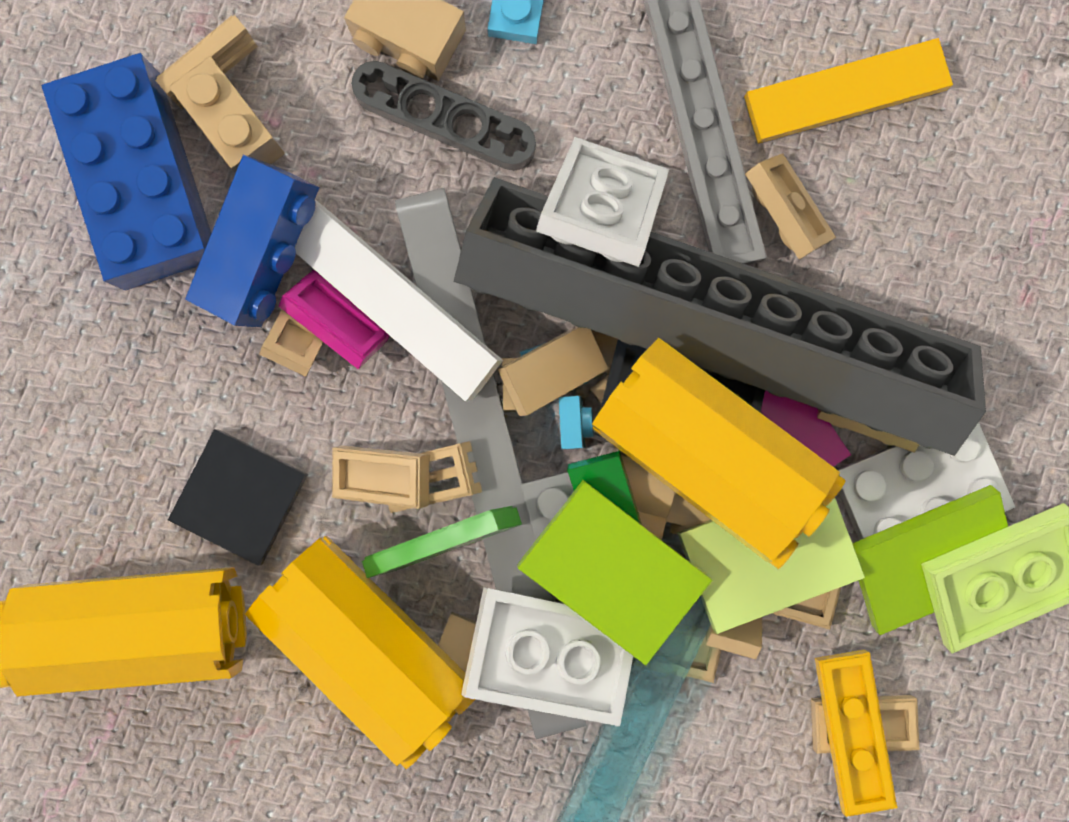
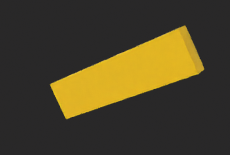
[744,38,953,144]

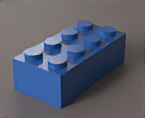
[41,53,211,291]

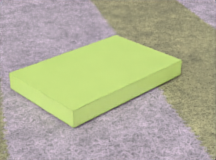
[677,498,865,634]
[921,503,1069,654]

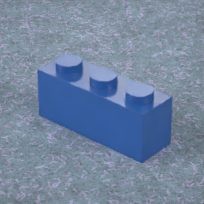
[185,155,320,328]

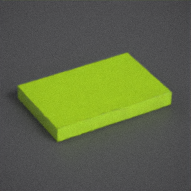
[517,480,713,665]
[852,485,1008,635]

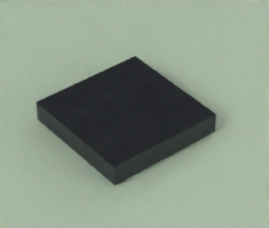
[168,429,308,566]

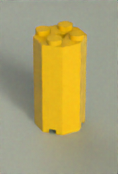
[592,338,846,569]
[244,536,475,769]
[0,567,247,697]

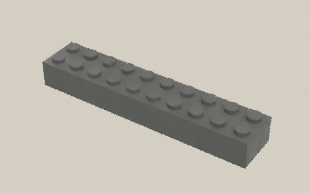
[453,177,986,456]

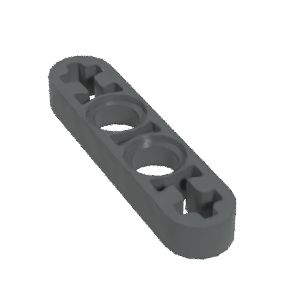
[351,61,536,171]

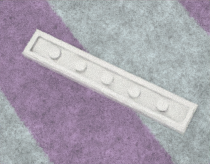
[295,199,503,402]

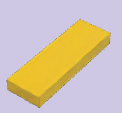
[814,649,897,817]

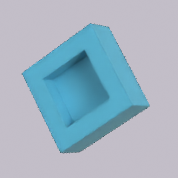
[487,0,544,44]
[559,396,594,450]

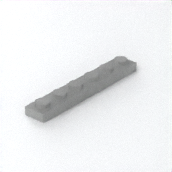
[643,0,767,265]

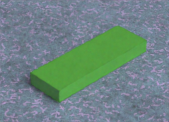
[362,506,522,578]

